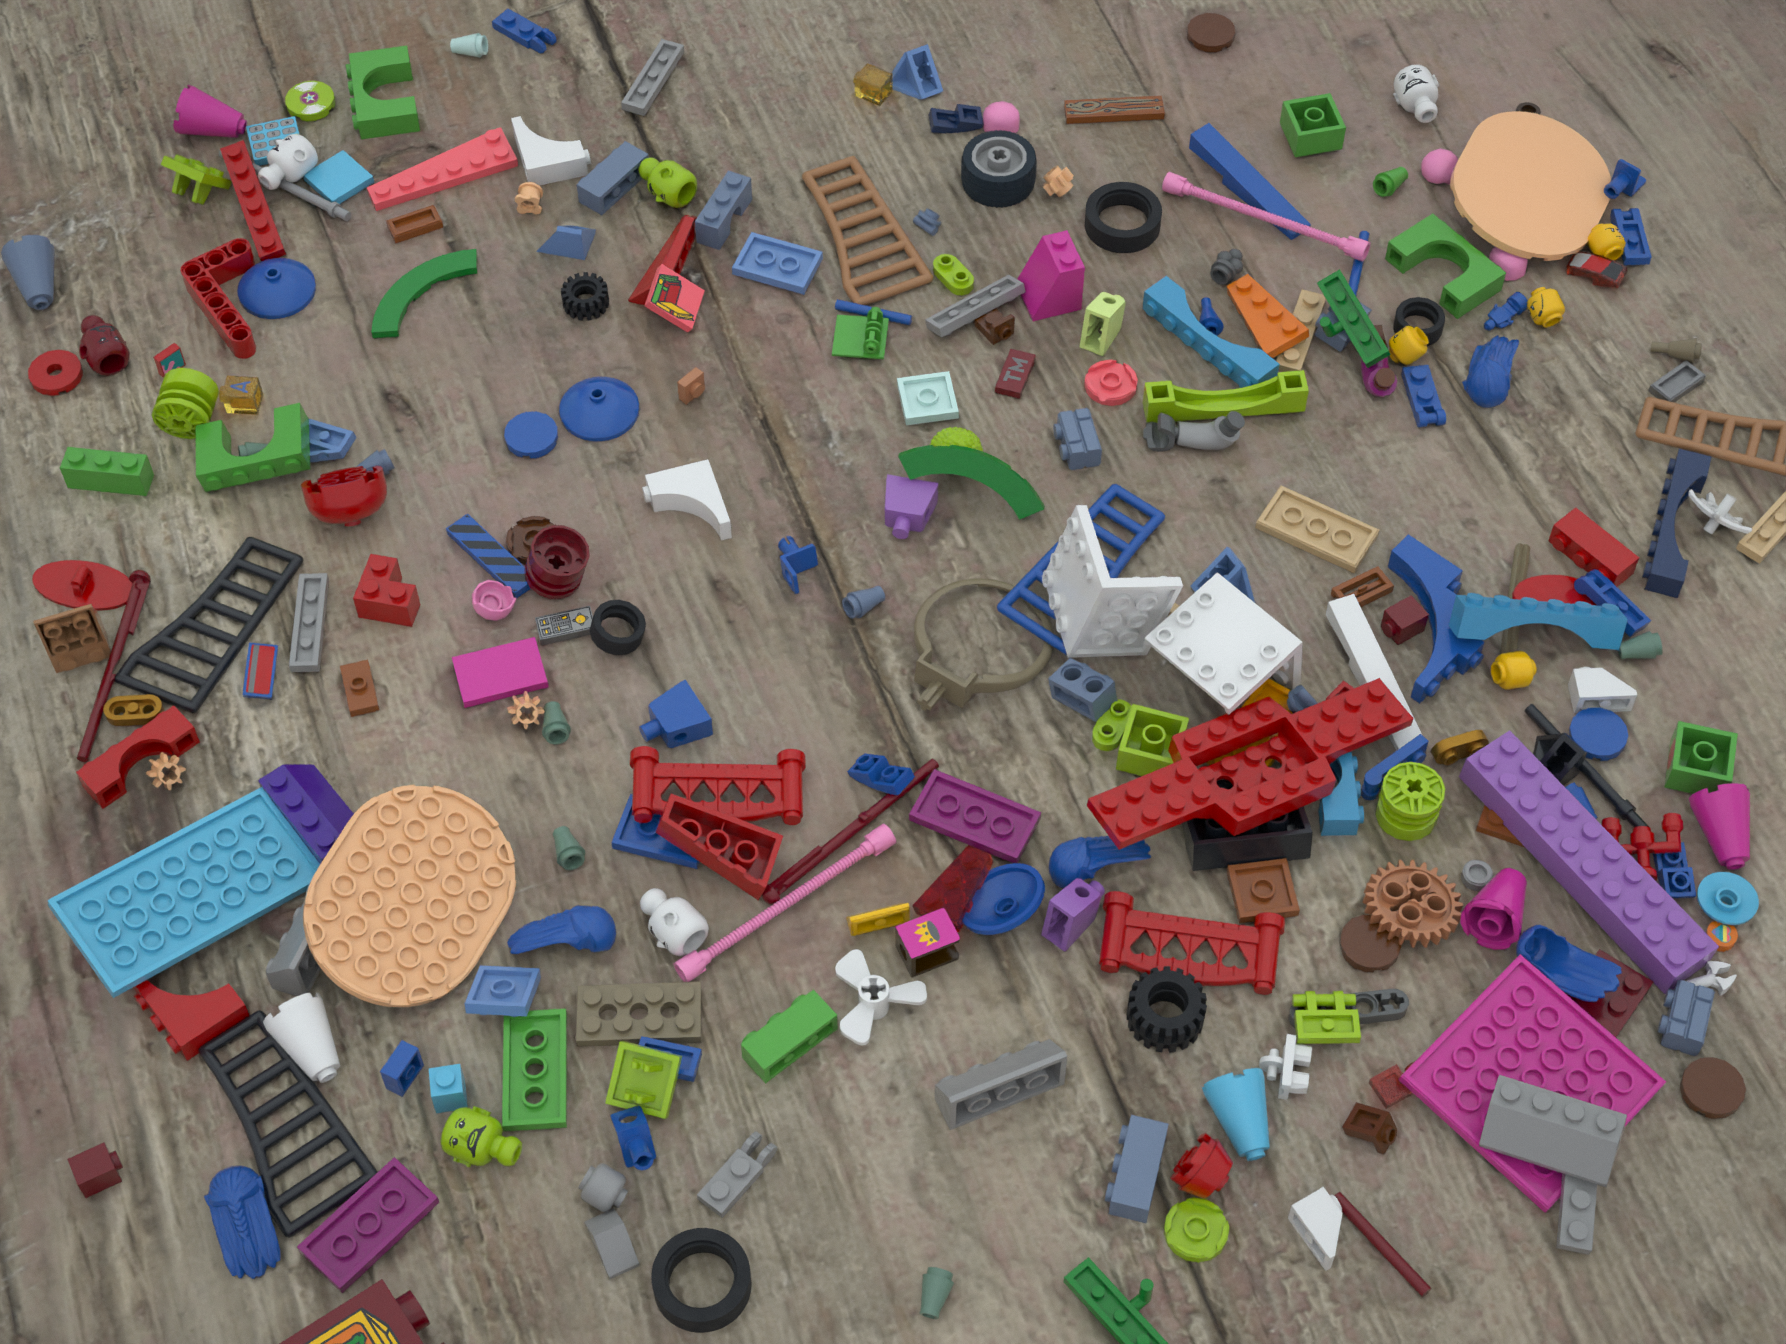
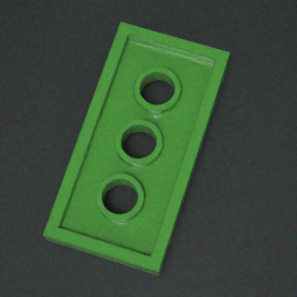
[502,1008,567,1131]

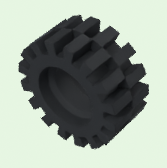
[561,272,609,321]

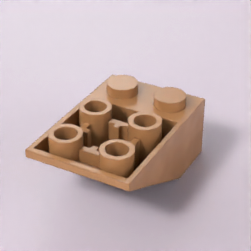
[33,604,111,673]

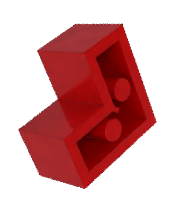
[353,554,421,627]

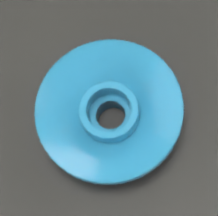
[1697,872,1759,925]

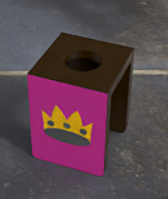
[895,908,960,978]

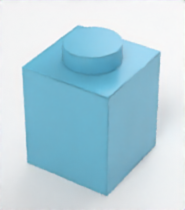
[429,1064,468,1113]

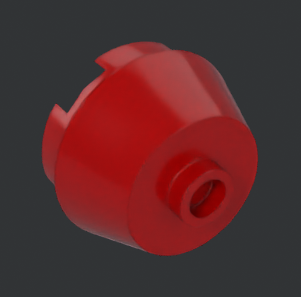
[1170,1133,1233,1199]

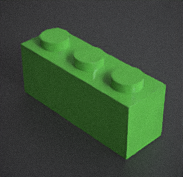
[60,447,154,496]
[741,989,838,1084]

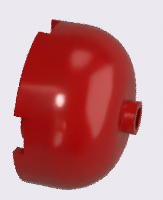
[301,465,387,527]

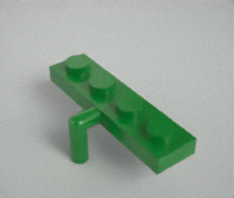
[1317,269,1391,368]
[1063,1257,1168,1344]

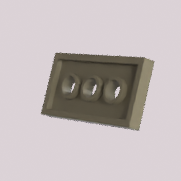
[576,981,702,1047]

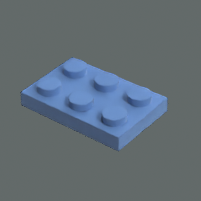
[732,232,823,295]

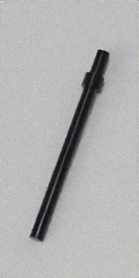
[1524,704,1649,828]

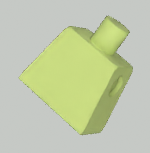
[1079,292,1126,356]

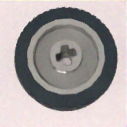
[961,130,1037,208]

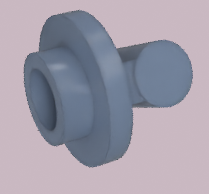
[913,208,942,236]
[1287,685,1318,713]

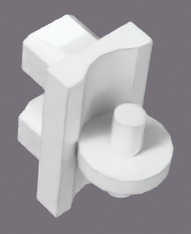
[1259,1034,1312,1100]

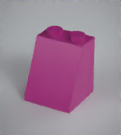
[1017,230,1085,321]

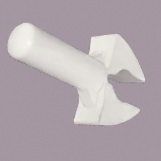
[1687,961,1737,996]

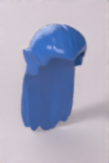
[1462,335,1519,408]
[1049,836,1151,889]
[507,905,616,954]
[1516,925,1622,1002]
[204,1165,281,1279]

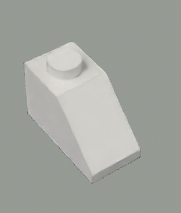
[1568,667,1637,713]
[1288,1187,1342,1271]

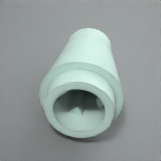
[450,33,488,58]

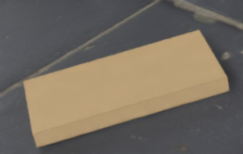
[1255,485,1379,573]

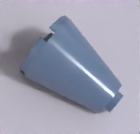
[1,235,55,310]

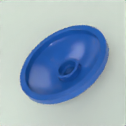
[237,258,316,319]
[559,377,639,441]
[959,863,1045,935]

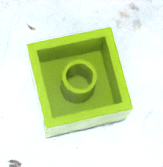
[1116,704,1189,776]

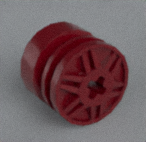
[524,525,590,599]

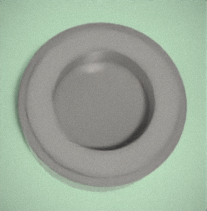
[1461,860,1493,891]

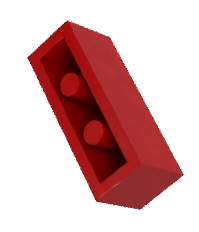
[1548,507,1640,587]

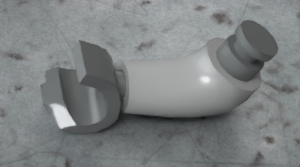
[1143,411,1245,452]

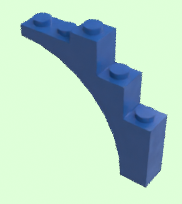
[1388,534,1485,704]

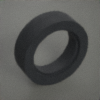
[1084,182,1162,253]
[651,1228,752,1333]

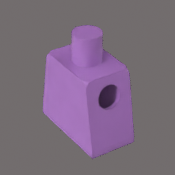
[885,474,938,539]
[1041,878,1105,952]

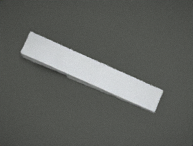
[1326,594,1422,751]

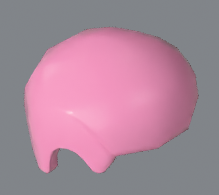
[983,101,1020,133]
[1421,148,1458,184]
[1489,247,1528,281]
[472,580,516,621]

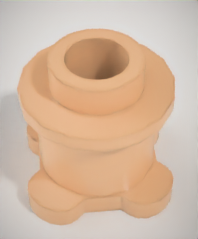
[515,182,543,214]

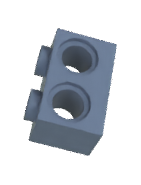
[1048,657,1118,722]

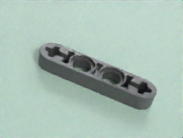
[1288,989,1409,1028]

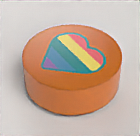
[1706,921,1738,952]

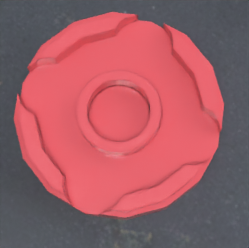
[1084,360,1138,406]

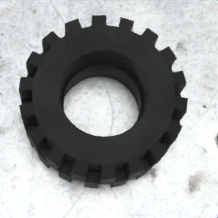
[1126,966,1207,1053]

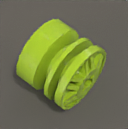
[152,368,219,439]
[1375,762,1445,841]

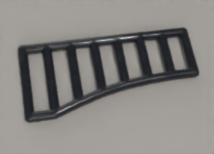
[115,537,303,713]
[199,1010,378,1238]

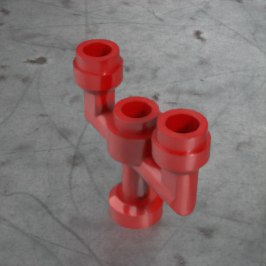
[1601,813,1684,881]

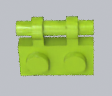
[1292,991,1361,1044]

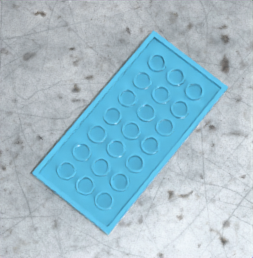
[48,787,320,998]

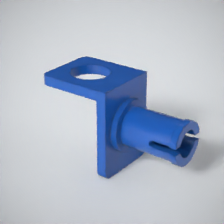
[1604,159,1646,199]
[778,536,818,594]
[610,1106,656,1170]

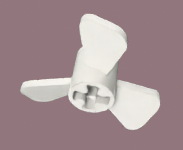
[835,949,927,1046]

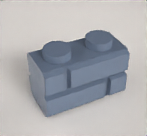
[1053,408,1102,470]
[1657,980,1715,1056]

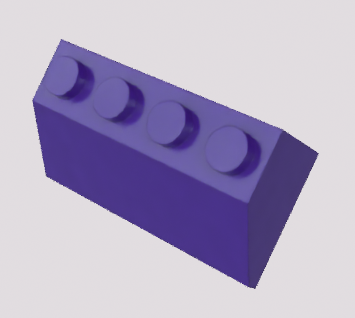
[258,764,354,864]

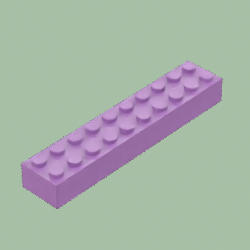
[1459,730,1719,994]

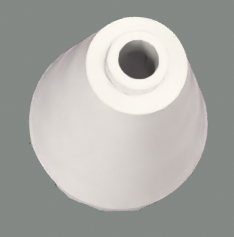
[263,992,340,1083]

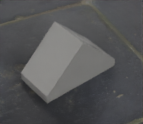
[584,1209,640,1279]

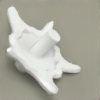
[1688,489,1752,534]

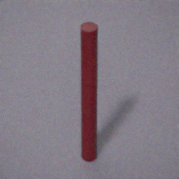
[1334,1192,1431,1297]

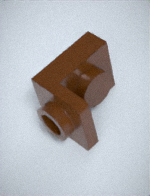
[975,308,1015,345]
[1342,1102,1397,1154]

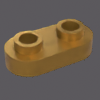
[103,694,164,726]
[1431,730,1489,765]

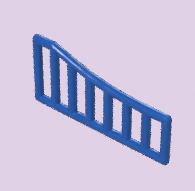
[997,484,1165,655]

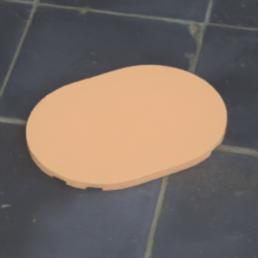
[1450,111,1611,261]
[303,785,516,1007]

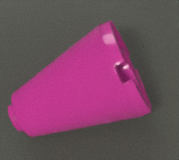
[173,84,247,138]
[1689,783,1750,870]
[1460,868,1527,950]

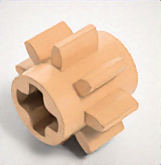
[1043,165,1074,197]
[507,691,545,729]
[146,752,186,790]

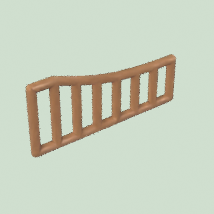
[802,156,933,306]
[1635,397,1786,476]

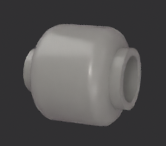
[578,1163,628,1212]

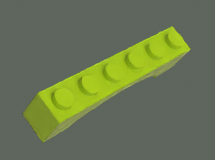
[1143,370,1309,423]

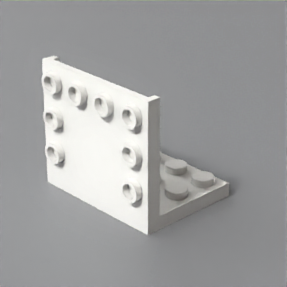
[1042,505,1183,658]
[1144,572,1302,714]

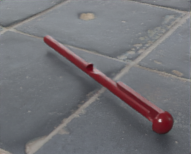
[77,570,151,762]
[761,758,939,905]

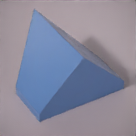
[883,44,943,100]
[536,225,596,260]
[1190,547,1255,603]

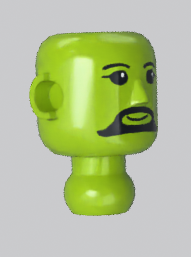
[639,157,698,208]
[441,1106,522,1167]

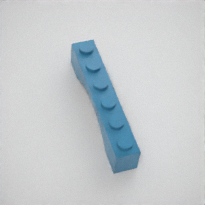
[1142,276,1280,388]
[1449,593,1628,650]

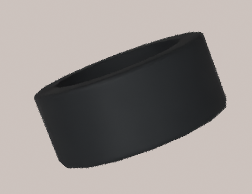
[1393,297,1445,346]
[589,600,646,655]

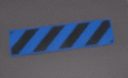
[446,513,531,599]

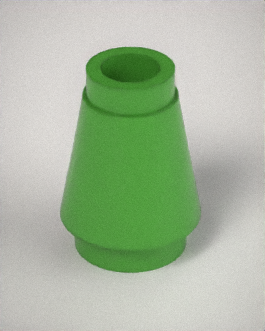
[1373,167,1408,197]

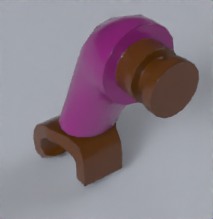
[1356,325,1397,397]

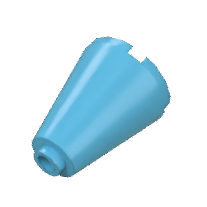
[1202,1068,1270,1161]

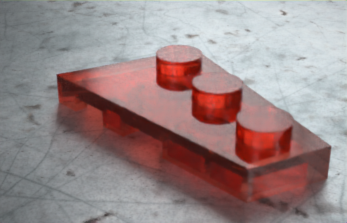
[912,845,993,933]

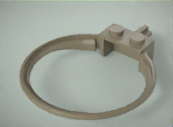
[914,578,1054,711]

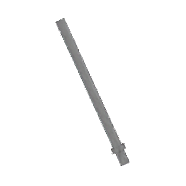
[219,151,351,221]

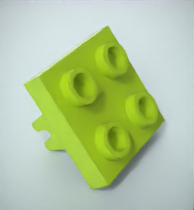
[161,154,232,205]
[605,1041,682,1119]

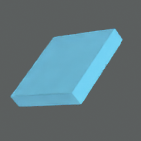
[303,150,374,204]

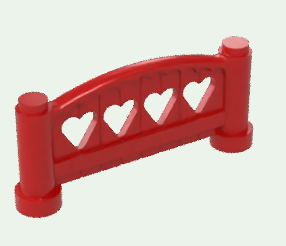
[630,746,806,825]
[1099,891,1285,995]

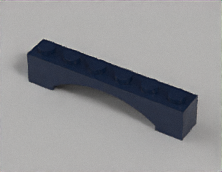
[1642,449,1712,598]

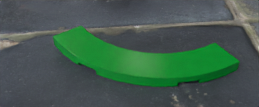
[371,249,478,338]
[898,445,1045,520]

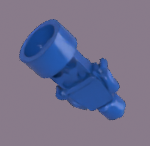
[1484,292,1528,331]

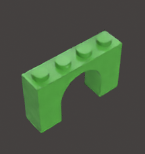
[346,46,420,140]
[1385,213,1506,319]
[196,403,311,492]

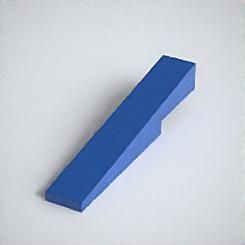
[1189,123,1311,240]

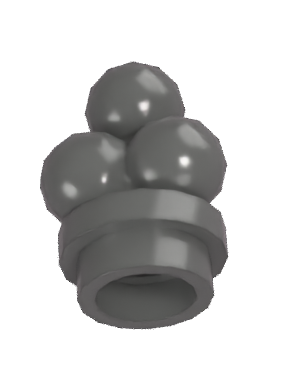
[1210,249,1243,285]

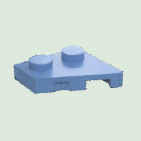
[308,418,356,463]

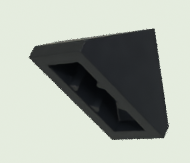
[1533,733,1587,786]

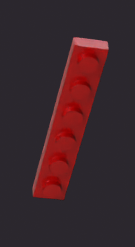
[220,140,286,262]

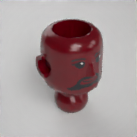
[79,315,130,376]

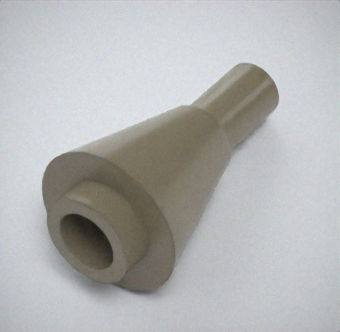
[1651,338,1702,364]

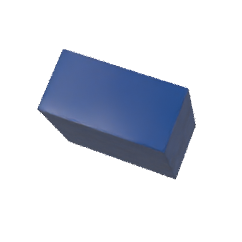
[380,1040,424,1097]

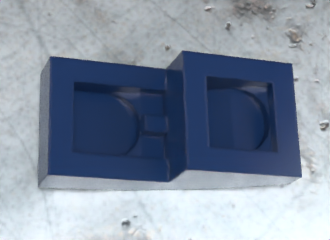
[928,104,984,133]

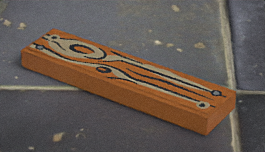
[1064,96,1165,124]

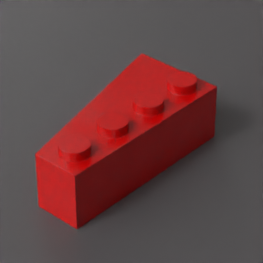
[656,794,783,900]

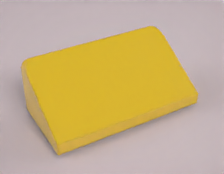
[846,903,910,936]

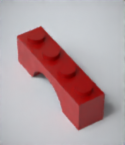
[76,706,200,809]

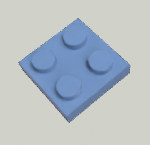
[464,965,541,1017]

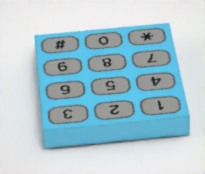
[246,116,300,166]

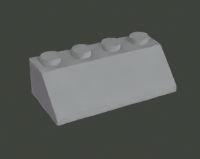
[266,886,321,996]
[935,1039,1067,1130]
[1479,1075,1627,1187]

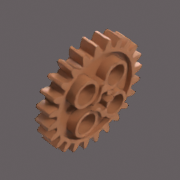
[1363,860,1463,948]

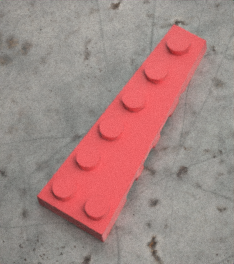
[367,127,518,211]

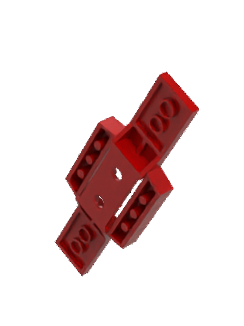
[1087,678,1414,850]

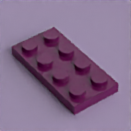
[909,769,1041,863]
[297,1157,439,1293]

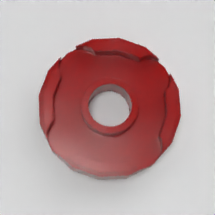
[28,350,83,396]

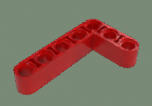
[180,238,257,359]

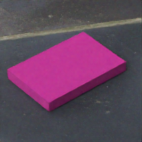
[452,637,549,708]

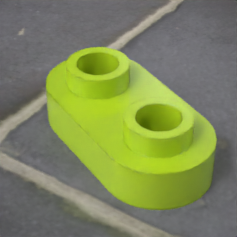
[933,254,974,296]
[1092,699,1132,751]

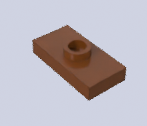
[340,659,379,717]

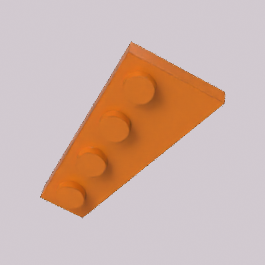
[1227,274,1310,358]

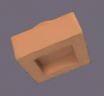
[677,367,705,405]

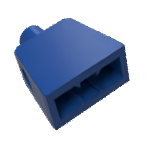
[639,680,713,748]

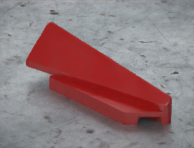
[628,215,697,305]

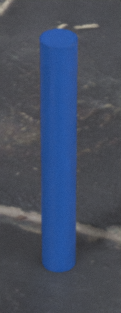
[835,299,912,326]

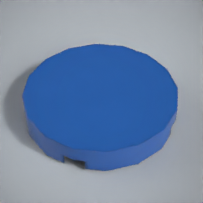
[504,411,558,458]
[1569,708,1629,761]

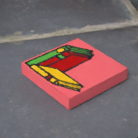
[645,264,705,333]

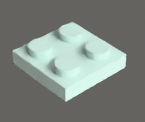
[897,371,959,425]

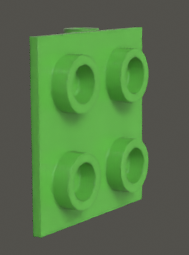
[832,307,889,359]

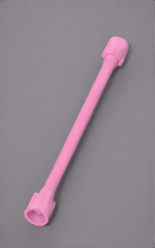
[1162,172,1371,262]
[673,824,896,982]

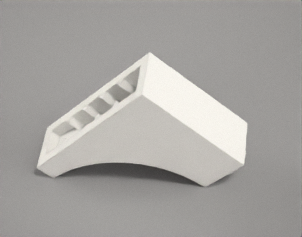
[511,116,591,186]
[642,459,732,541]

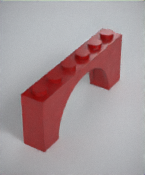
[133,980,249,1061]

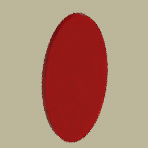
[32,560,133,611]
[1512,575,1597,606]

